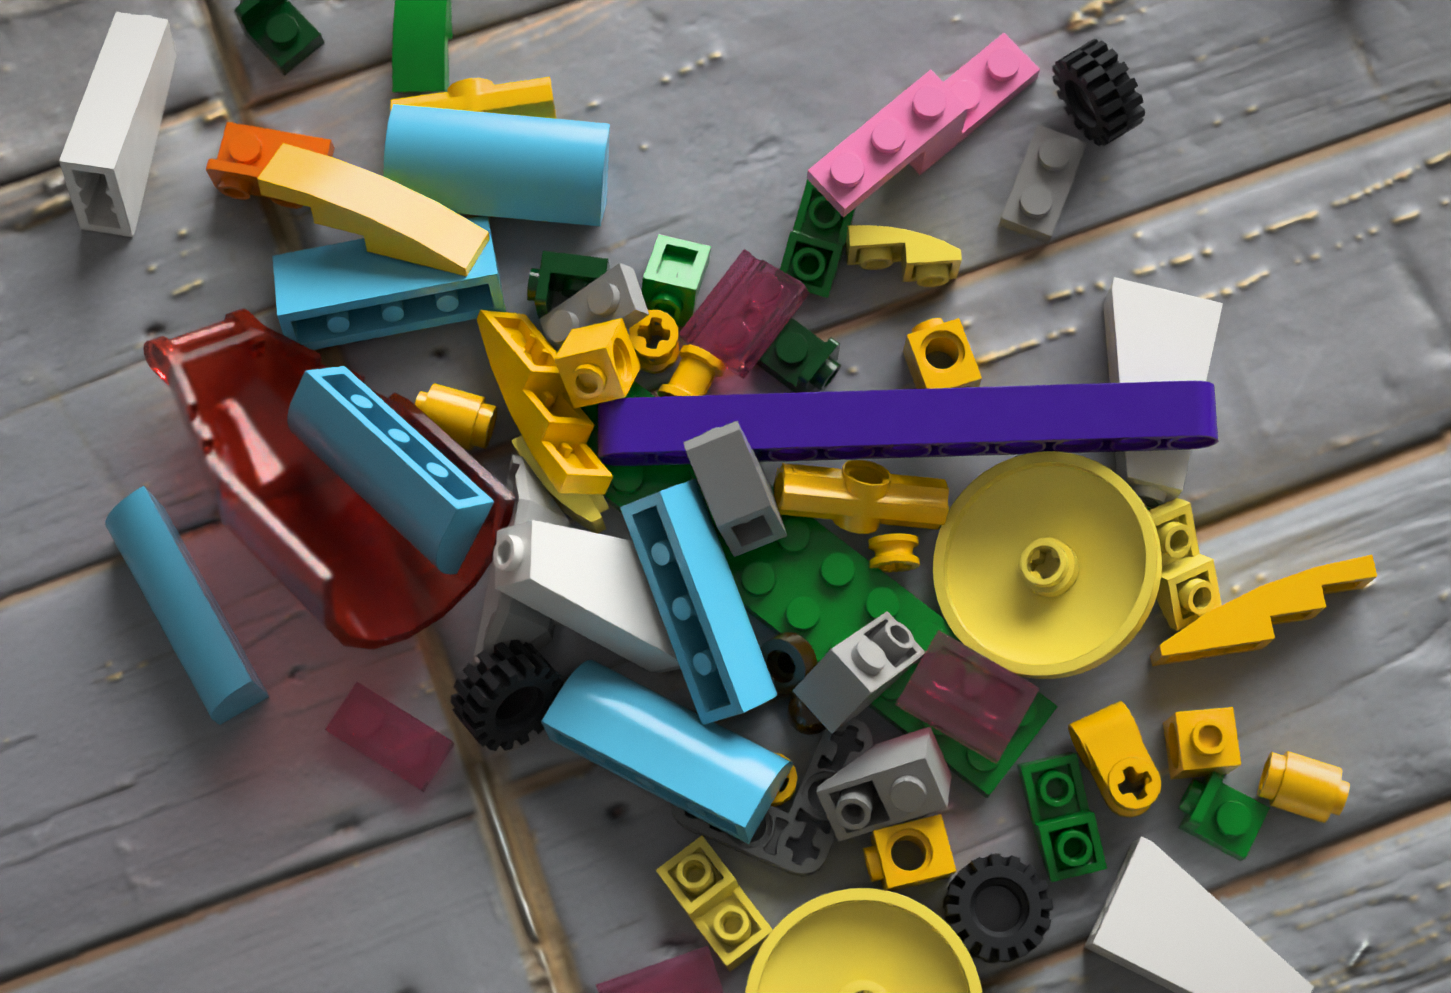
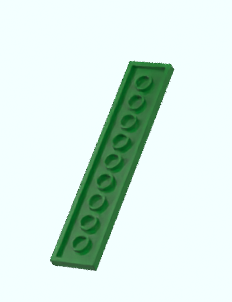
[580,381,1058,799]

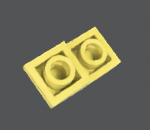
[845,225,962,287]
[511,435,609,534]
[1148,498,1221,631]
[656,836,773,972]

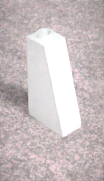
[59,12,177,237]
[1103,277,1223,507]
[493,520,681,673]
[1084,836,1314,993]

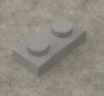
[998,124,1088,244]
[539,263,649,352]

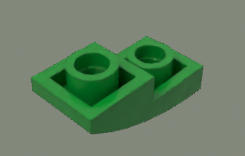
[392,0,452,93]
[776,179,857,298]
[1017,751,1107,882]

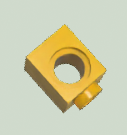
[554,318,641,409]
[903,318,982,389]
[1163,707,1241,780]
[863,814,957,892]

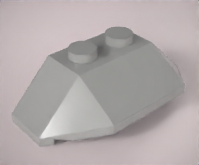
[472,455,571,667]

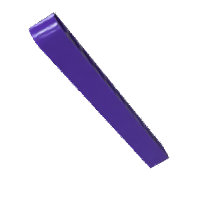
[597,380,1219,466]

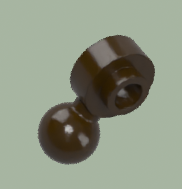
[760,632,826,735]

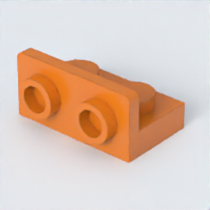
[206,122,335,209]

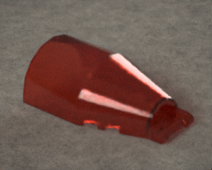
[143,308,516,650]

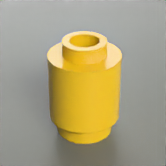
[411,383,498,451]
[1257,751,1350,823]

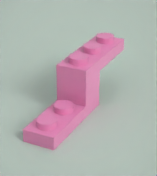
[807,33,1040,217]

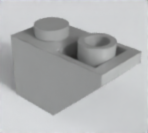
[683,421,787,557]
[793,611,926,734]
[816,727,952,842]

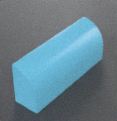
[384,104,610,226]
[272,216,506,354]
[287,366,495,574]
[620,479,777,725]
[105,486,270,725]
[541,659,793,844]

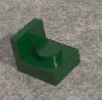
[234,0,324,76]
[527,250,610,319]
[753,314,841,393]

